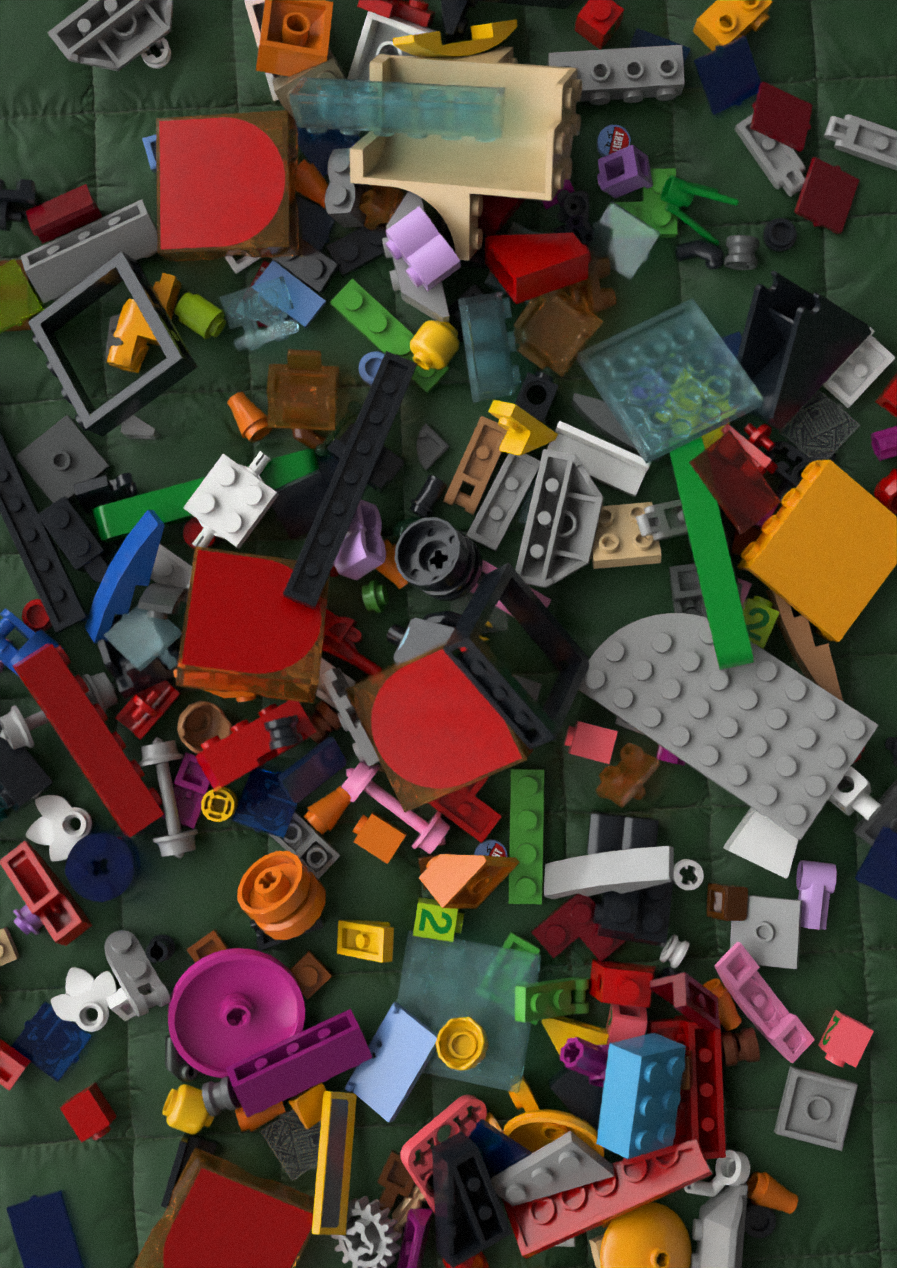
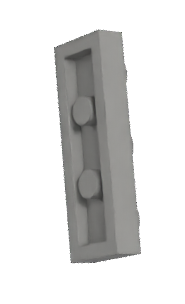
[466,453,540,552]

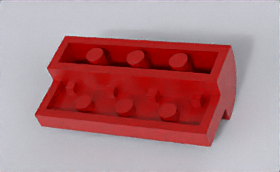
[647,1015,726,1159]

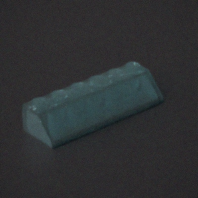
[290,77,505,142]

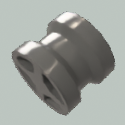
[724,235,760,270]
[202,1076,241,1117]

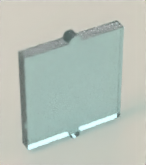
[587,201,661,280]
[104,605,182,672]

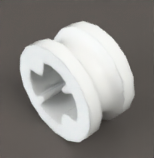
[141,37,171,69]
[674,859,704,890]
[659,934,689,969]

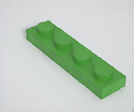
[330,279,450,394]
[508,769,544,904]

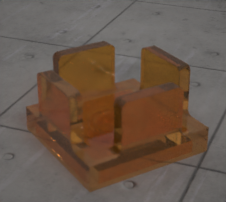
[510,289,603,377]
[267,349,339,430]

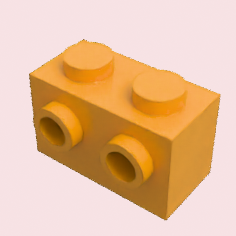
[693,0,773,59]

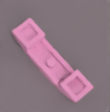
[714,942,815,1063]

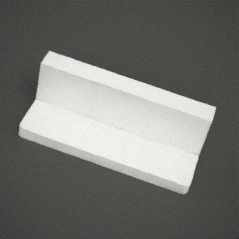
[547,421,652,497]

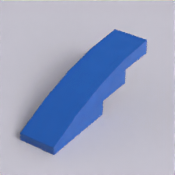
[85,510,165,643]

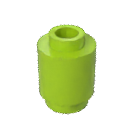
[174,292,226,339]

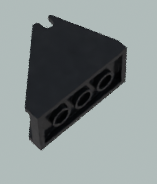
[728,271,872,430]

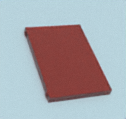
[689,430,781,534]

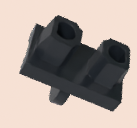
[0,179,40,231]

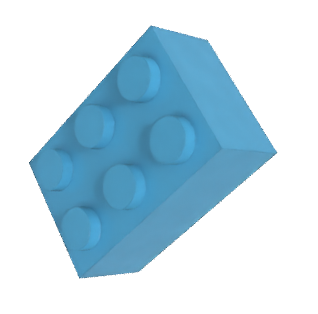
[596,1033,686,1159]

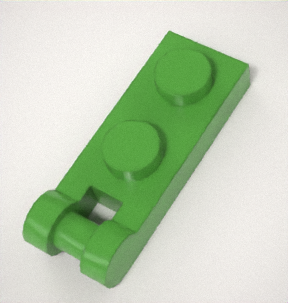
[515,977,589,1022]

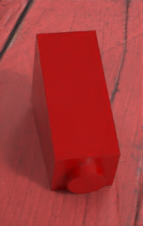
[485,233,591,304]

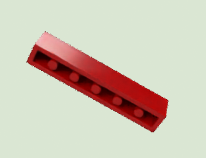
[13,643,164,838]

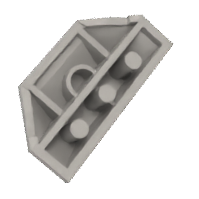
[47,0,174,72]
[382,191,450,323]
[515,449,604,588]
[690,1182,748,1268]

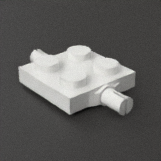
[183,451,279,550]

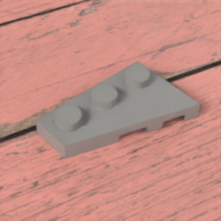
[319,668,383,767]
[491,1131,614,1206]

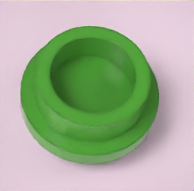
[362,579,389,613]

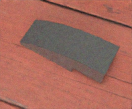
[571,393,669,463]

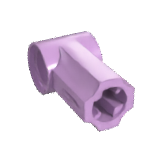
[796,860,837,930]

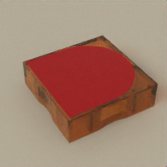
[156,110,299,262]
[176,546,330,703]
[345,639,533,812]
[133,1148,315,1268]

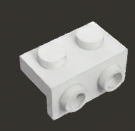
[823,327,896,408]

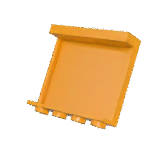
[737,460,897,642]

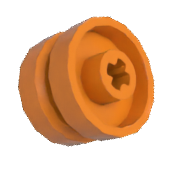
[237,851,326,940]

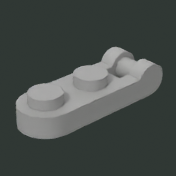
[104,930,171,1017]

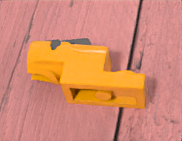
[105,273,182,373]

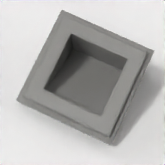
[121,415,160,440]

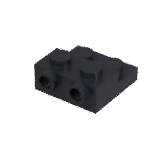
[593,881,673,947]

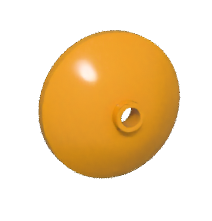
[502,1109,605,1161]
[600,1202,692,1268]

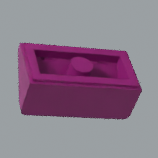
[397,1208,433,1268]

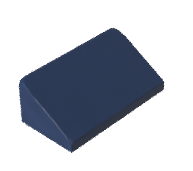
[278,736,347,804]

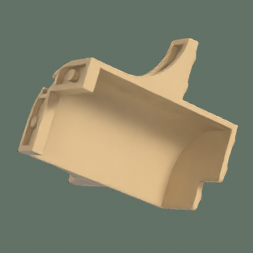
[350,46,582,261]

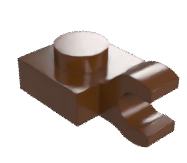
[377,1149,415,1215]

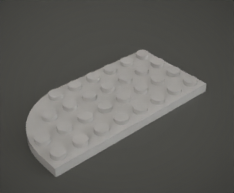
[578,613,879,840]

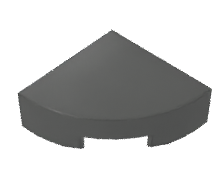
[416,423,450,471]

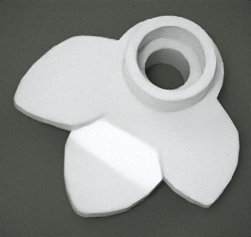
[26,795,92,862]
[51,967,117,1032]

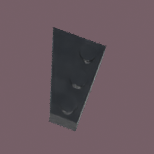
[432,1131,512,1268]

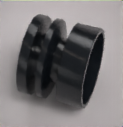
[395,517,482,601]

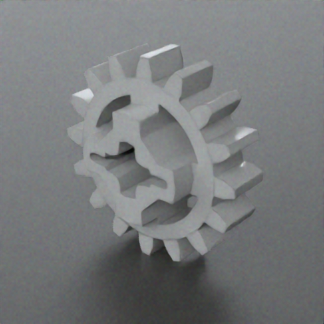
[331,1196,401,1268]

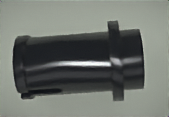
[409,475,447,518]
[146,934,175,963]

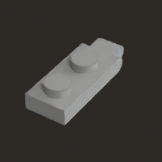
[734,114,806,197]
[824,115,897,171]
[636,499,688,541]

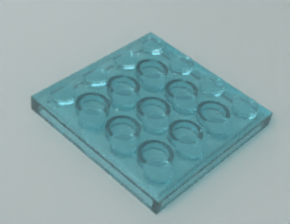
[577,298,764,464]
[397,930,541,1093]

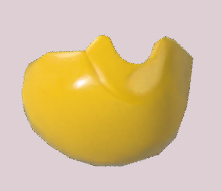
[436,1017,488,1070]

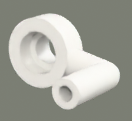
[684,1150,750,1197]

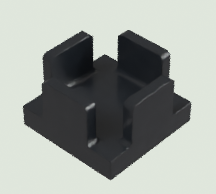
[97,607,182,699]

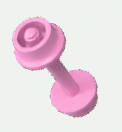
[341,761,450,854]

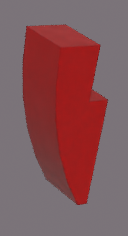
[0,841,92,946]

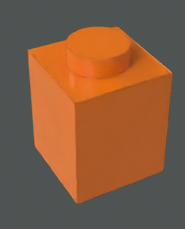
[352,812,407,864]

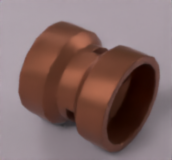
[308,700,342,745]
[721,1027,760,1067]

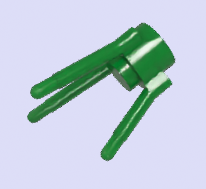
[660,175,739,246]

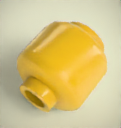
[410,320,459,370]
[163,1084,214,1135]

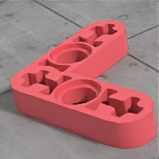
[401,1094,487,1214]

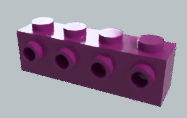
[226,1009,373,1118]

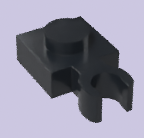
[74,473,138,514]

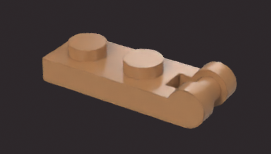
[443,416,508,515]

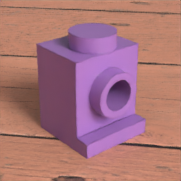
[597,145,653,198]

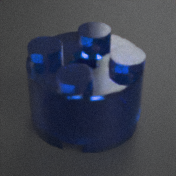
[65,831,141,902]

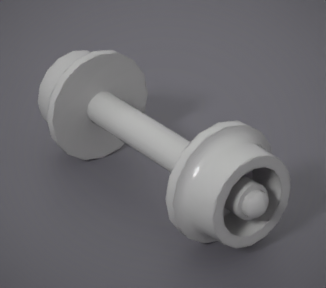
[0,672,117,750]
[138,737,198,859]

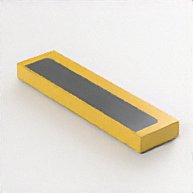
[312,1091,357,1235]

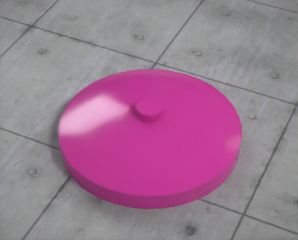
[168,948,305,1079]

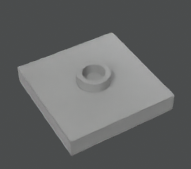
[730,895,802,969]
[774,1066,858,1151]

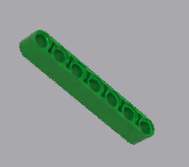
[668,436,754,670]
[92,449,321,543]

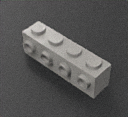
[547,45,685,105]
[21,199,161,304]

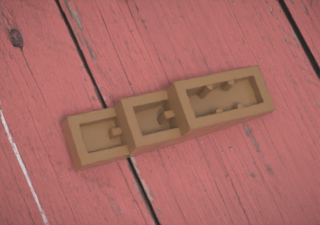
[766,589,843,701]

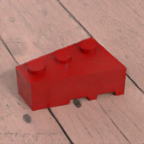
[195,697,316,792]

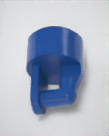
[0,609,64,678]

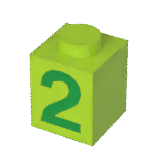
[742,596,780,649]
[413,897,464,942]

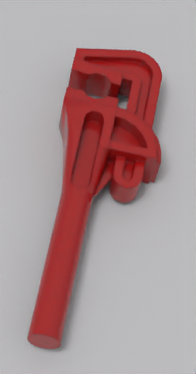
[312,605,392,684]

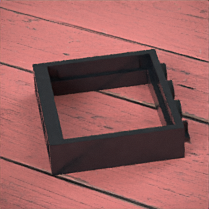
[28,251,198,437]
[443,563,589,749]

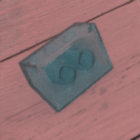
[458,291,521,403]

